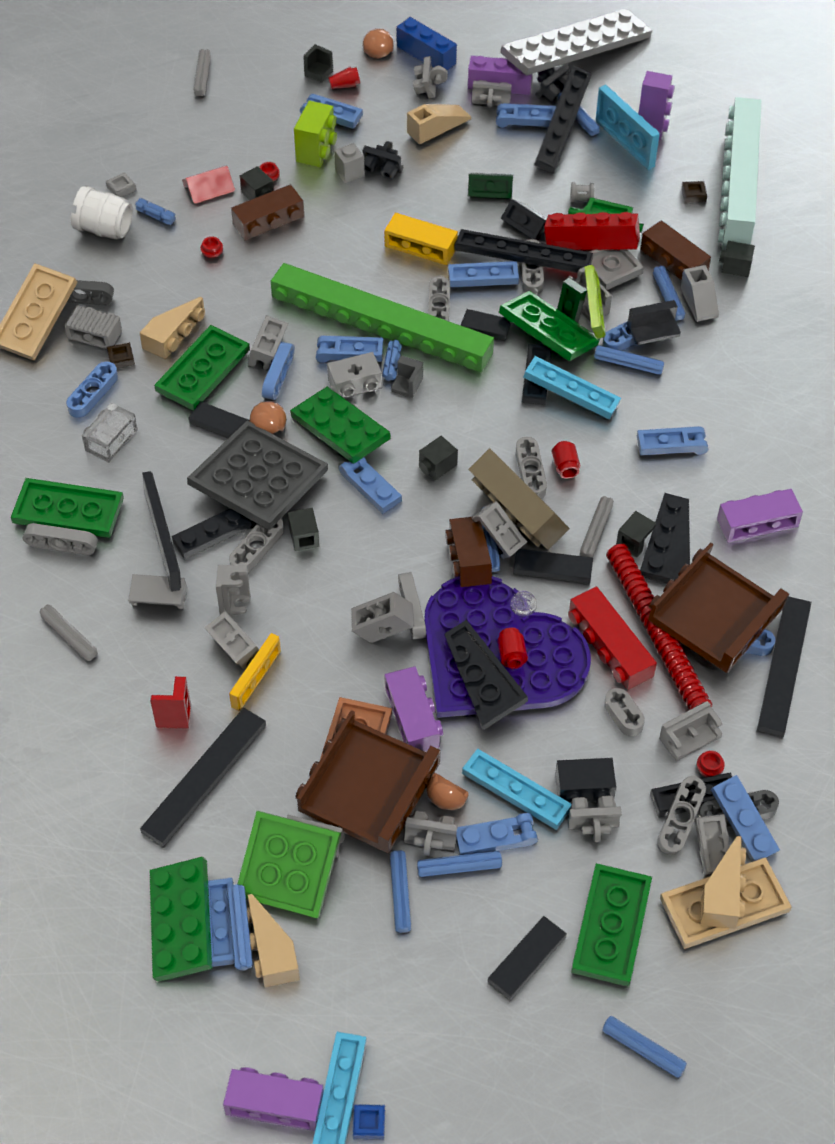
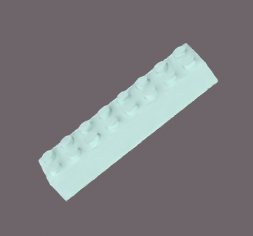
[718,97,762,250]

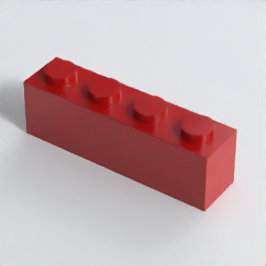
[544,212,640,250]
[568,586,657,691]

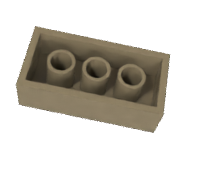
[468,448,570,550]

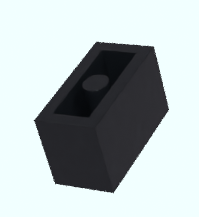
[555,758,617,804]

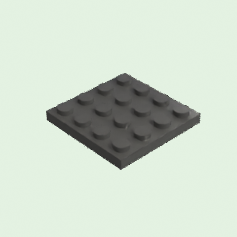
[187,421,328,530]

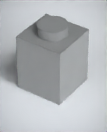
[334,143,364,183]

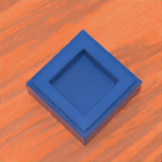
[353,1104,385,1139]

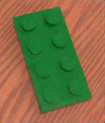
[498,291,600,361]
[154,325,250,411]
[290,386,391,464]
[11,478,124,538]
[149,856,212,982]
[571,863,652,987]

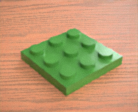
[237,811,341,918]

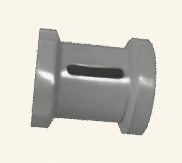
[570,182,594,203]

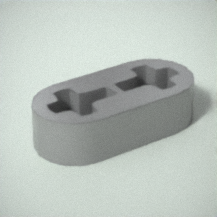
[604,688,644,736]

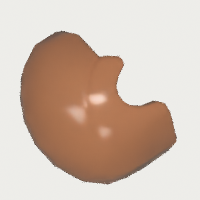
[363,29,394,59]
[250,401,287,434]
[427,773,469,811]

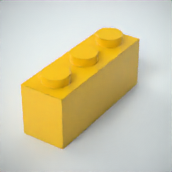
[384,213,458,265]

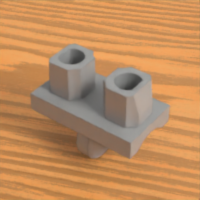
[413,56,448,99]
[472,80,512,108]
[568,796,622,842]
[404,811,458,856]

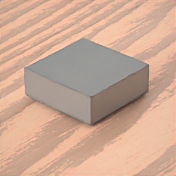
[106,172,137,197]

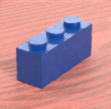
[396,17,457,71]

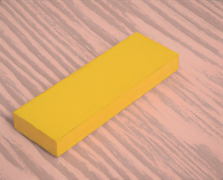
[229,633,281,711]

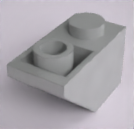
[680,265,719,322]

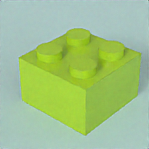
[294,100,337,167]

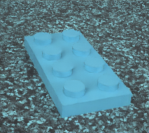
[595,85,660,170]

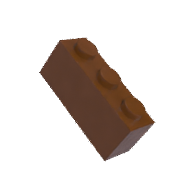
[231,184,304,240]
[640,220,711,280]
[445,517,492,587]

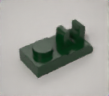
[468,173,513,198]
[557,278,587,323]

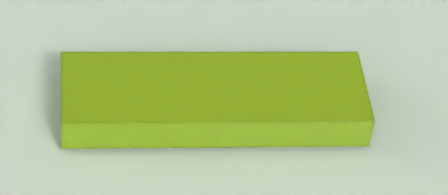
[584,265,606,339]

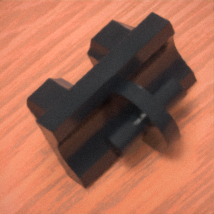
[535,64,570,102]
[362,141,404,179]

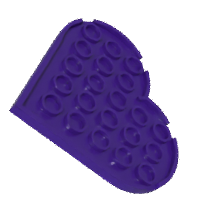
[424,576,591,718]

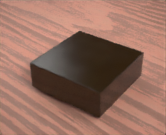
[681,181,708,203]
[107,342,135,368]

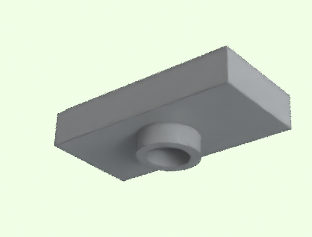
[695,815,730,876]

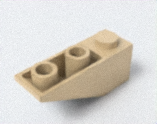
[407,104,471,145]
[140,297,205,359]
[700,836,746,929]
[247,894,300,988]

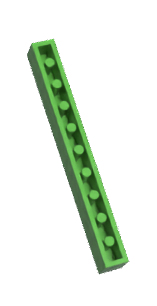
[271,263,494,373]

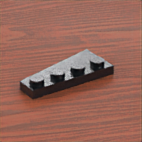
[640,493,690,584]
[444,620,528,731]

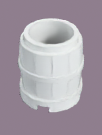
[71,186,133,239]

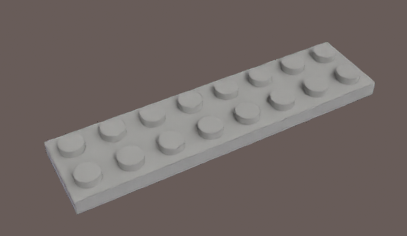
[500,9,652,76]

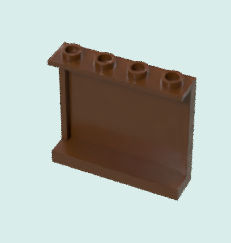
[648,542,789,673]
[295,710,441,854]

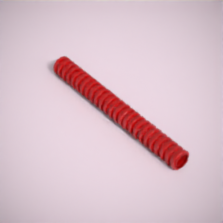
[606,544,713,710]

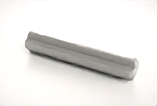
[193,49,211,96]
[579,496,614,558]
[40,604,98,661]

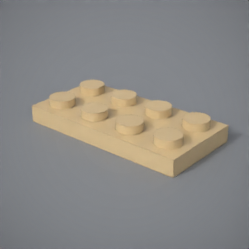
[0,263,78,361]
[660,857,792,949]

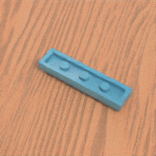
[523,356,621,420]
[462,748,572,830]
[312,1032,367,1144]

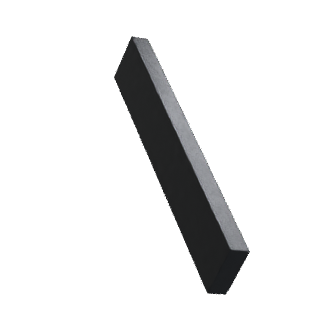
[534,65,592,174]
[455,229,593,273]
[142,471,181,592]
[757,596,812,737]
[140,707,266,847]

